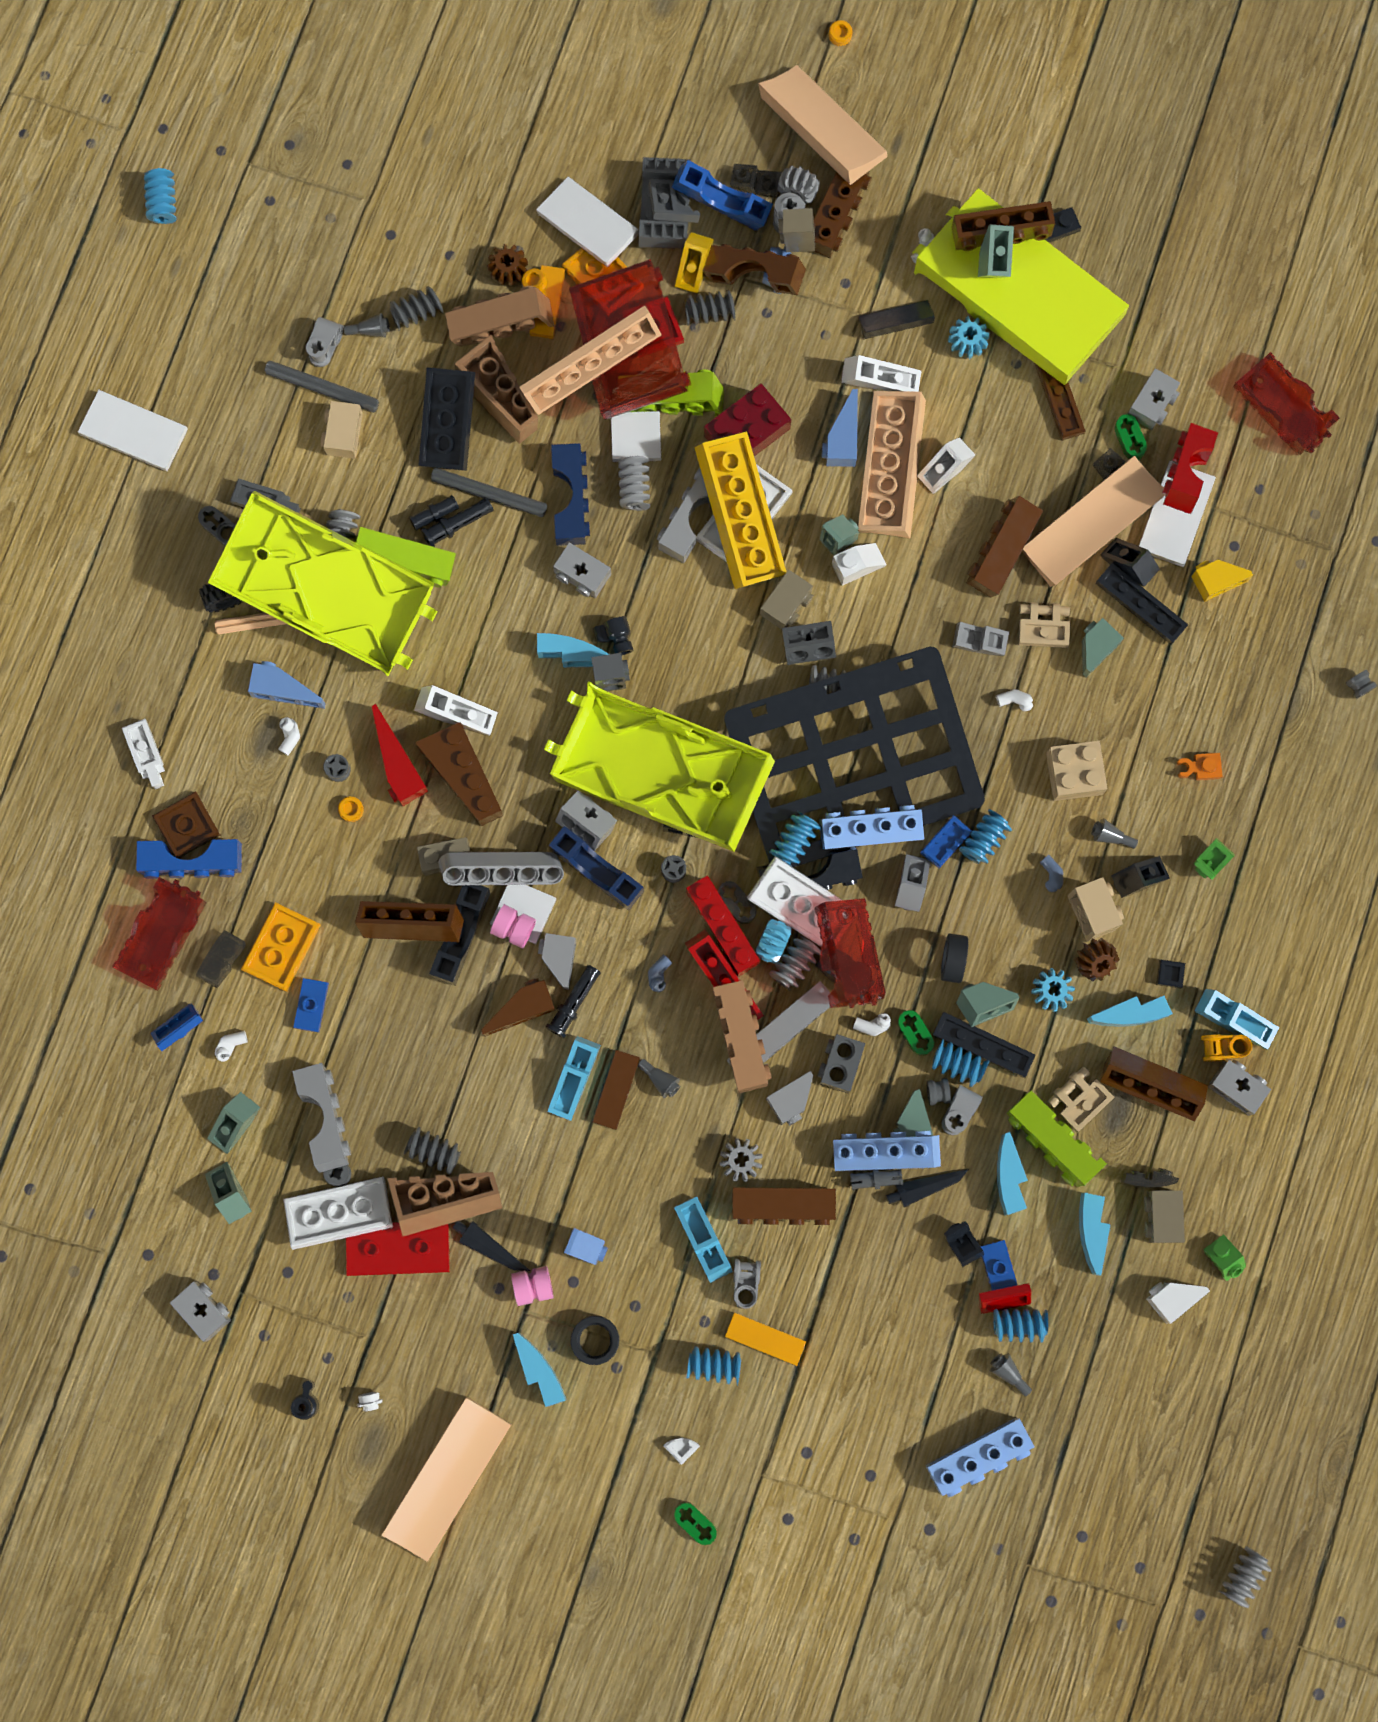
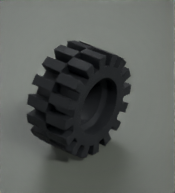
[199,583,242,612]

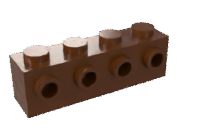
[814,171,872,258]
[952,201,1055,251]
[966,496,1043,598]
[355,901,464,942]
[1100,1046,1208,1121]
[732,1188,836,1225]

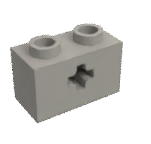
[1128,368,1180,430]
[553,542,611,599]
[555,791,617,851]
[1208,1060,1271,1116]
[170,1282,231,1342]

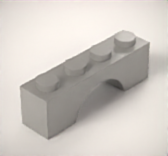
[657,467,710,564]
[292,1063,351,1173]

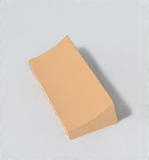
[758,65,887,185]
[519,306,662,415]
[858,391,926,539]
[1022,456,1165,587]
[382,1397,512,1562]

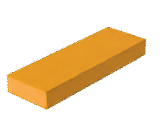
[529,265,565,339]
[725,1313,806,1366]

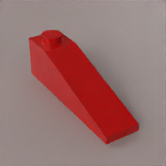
[371,704,429,806]
[685,929,764,1020]

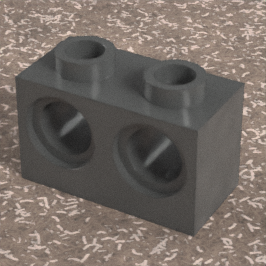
[782,621,836,665]
[591,653,630,691]
[817,1034,866,1094]

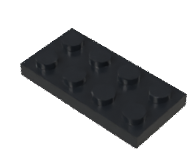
[418,367,475,471]

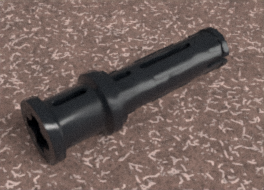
[421,497,494,547]
[545,965,601,1039]

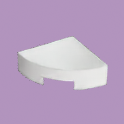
[663,1438,700,1465]

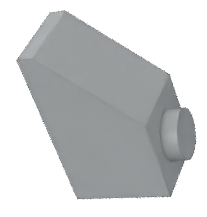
[895,854,930,912]
[538,933,577,990]
[766,1071,813,1126]

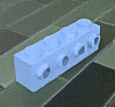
[819,805,924,849]
[833,1131,941,1171]
[925,1417,1034,1497]

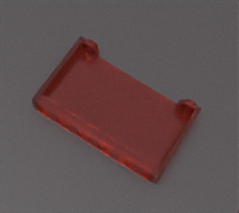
[569,259,691,420]

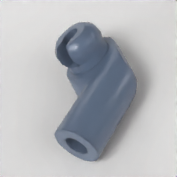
[1040,855,1063,893]
[648,954,672,992]

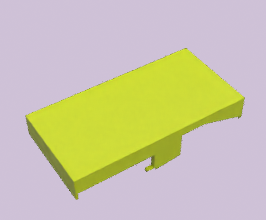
[912,188,1129,385]
[208,491,437,676]
[544,681,775,852]

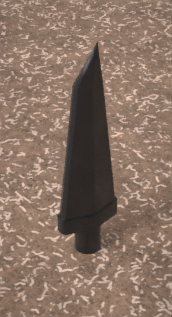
[886,1169,969,1208]
[452,1221,531,1271]

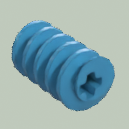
[144,168,177,224]
[959,809,1012,864]
[769,811,821,866]
[932,1039,989,1088]
[993,1309,1049,1343]
[686,1346,741,1386]

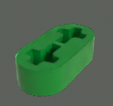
[1114,414,1147,460]
[898,1010,934,1056]
[674,1502,717,1545]

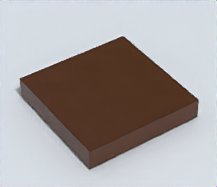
[152,791,221,859]

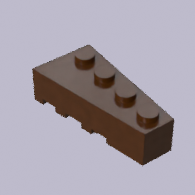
[415,722,503,826]

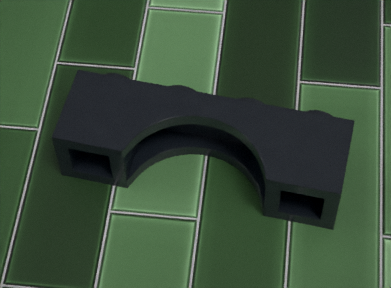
[757,846,863,890]
[429,885,491,986]

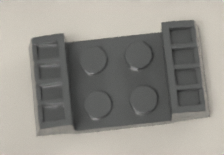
[639,157,691,249]

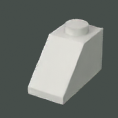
[917,437,975,493]
[832,543,886,586]
[1146,1282,1210,1324]

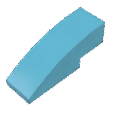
[537,633,610,667]
[1194,989,1279,1050]
[1087,996,1172,1027]
[547,1036,601,1121]
[997,1132,1028,1216]
[1079,1193,1111,1276]
[674,1197,733,1283]
[513,1333,567,1407]

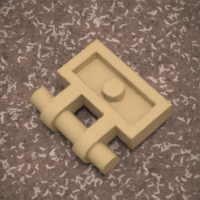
[1019,602,1070,648]
[1047,1067,1115,1133]

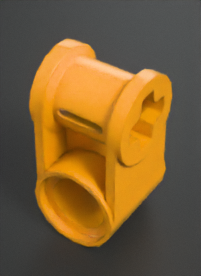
[1201,1035,1252,1062]

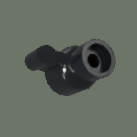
[593,616,634,656]
[291,1380,319,1420]

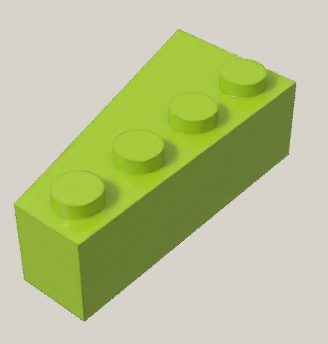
[618,369,724,416]
[354,527,456,588]
[1007,1091,1107,1187]

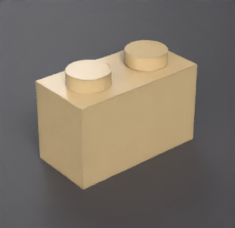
[321,401,363,459]

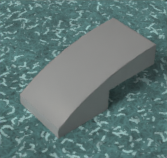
[952,622,1009,656]

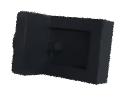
[944,1221,984,1268]

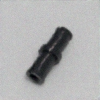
[409,495,459,531]

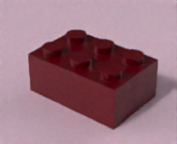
[704,383,792,457]

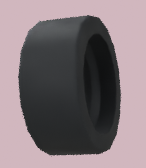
[941,933,969,983]
[571,1316,620,1365]

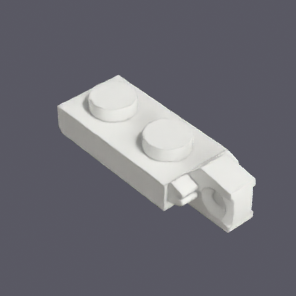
[122,719,165,789]

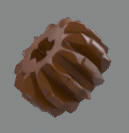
[487,243,528,286]
[1074,938,1120,982]

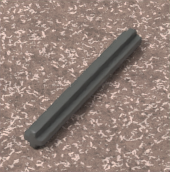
[265,361,379,412]
[431,468,547,517]

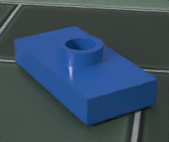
[920,815,972,869]
[293,978,329,1033]
[150,1003,203,1051]
[981,1240,1018,1291]

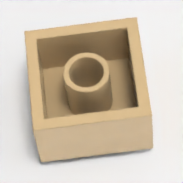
[1046,741,1107,801]
[1068,877,1124,942]

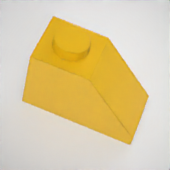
[675,232,714,294]
[1191,560,1253,602]

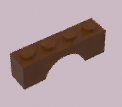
[703,244,806,296]

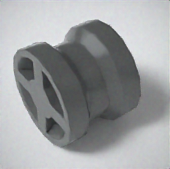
[1346,670,1377,699]
[324,754,351,782]
[661,855,686,883]
[926,1078,951,1105]
[323,1165,352,1187]

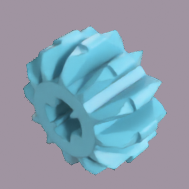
[948,316,990,359]
[755,919,791,964]
[1031,968,1075,1012]

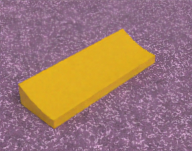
[694,432,787,589]

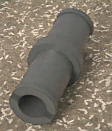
[850,1169,903,1190]

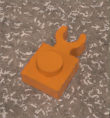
[1177,753,1223,781]

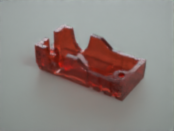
[1233,352,1340,455]
[112,877,207,991]
[814,898,886,1008]

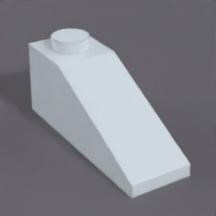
[841,355,921,392]
[414,685,498,736]

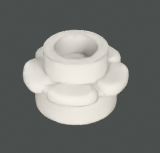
[357,1392,382,1411]

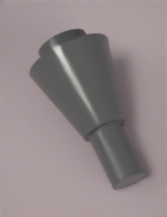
[344,313,390,338]
[1091,818,1138,849]
[638,1059,680,1098]
[990,1353,1032,1396]

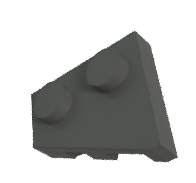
[648,179,700,223]

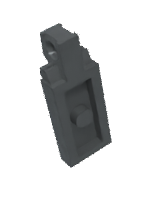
[230,479,301,513]

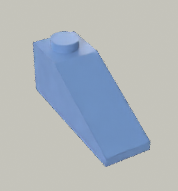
[822,389,858,467]
[248,661,326,709]
[564,1228,608,1265]

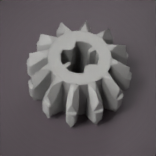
[777,166,819,205]
[720,1139,763,1182]

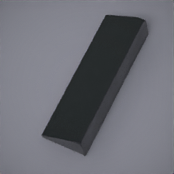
[858,300,935,339]

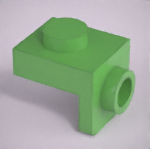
[1194,838,1235,880]
[1204,1234,1246,1281]

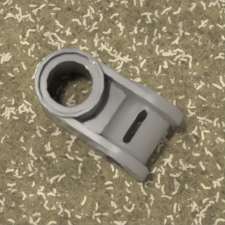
[306,317,344,367]
[941,1085,983,1135]
[734,1259,761,1309]

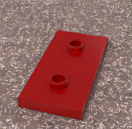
[346,1222,450,1276]

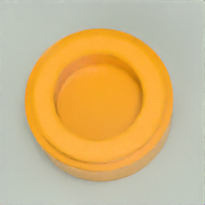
[828,20,852,46]
[522,268,547,292]
[338,796,364,822]

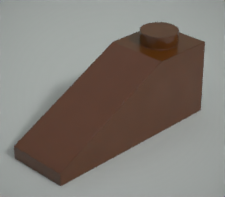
[481,978,556,1037]

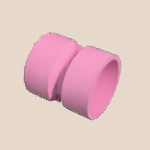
[490,904,536,949]
[511,1266,554,1306]

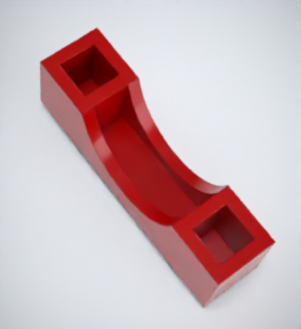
[1162,423,1218,514]
[686,875,760,977]

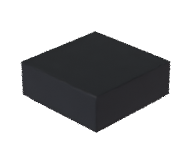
[1156,959,1186,989]

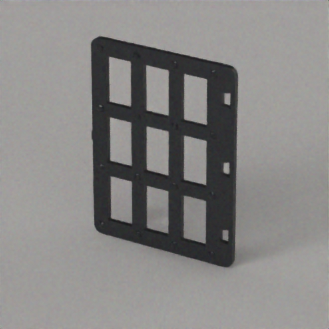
[724,647,985,867]

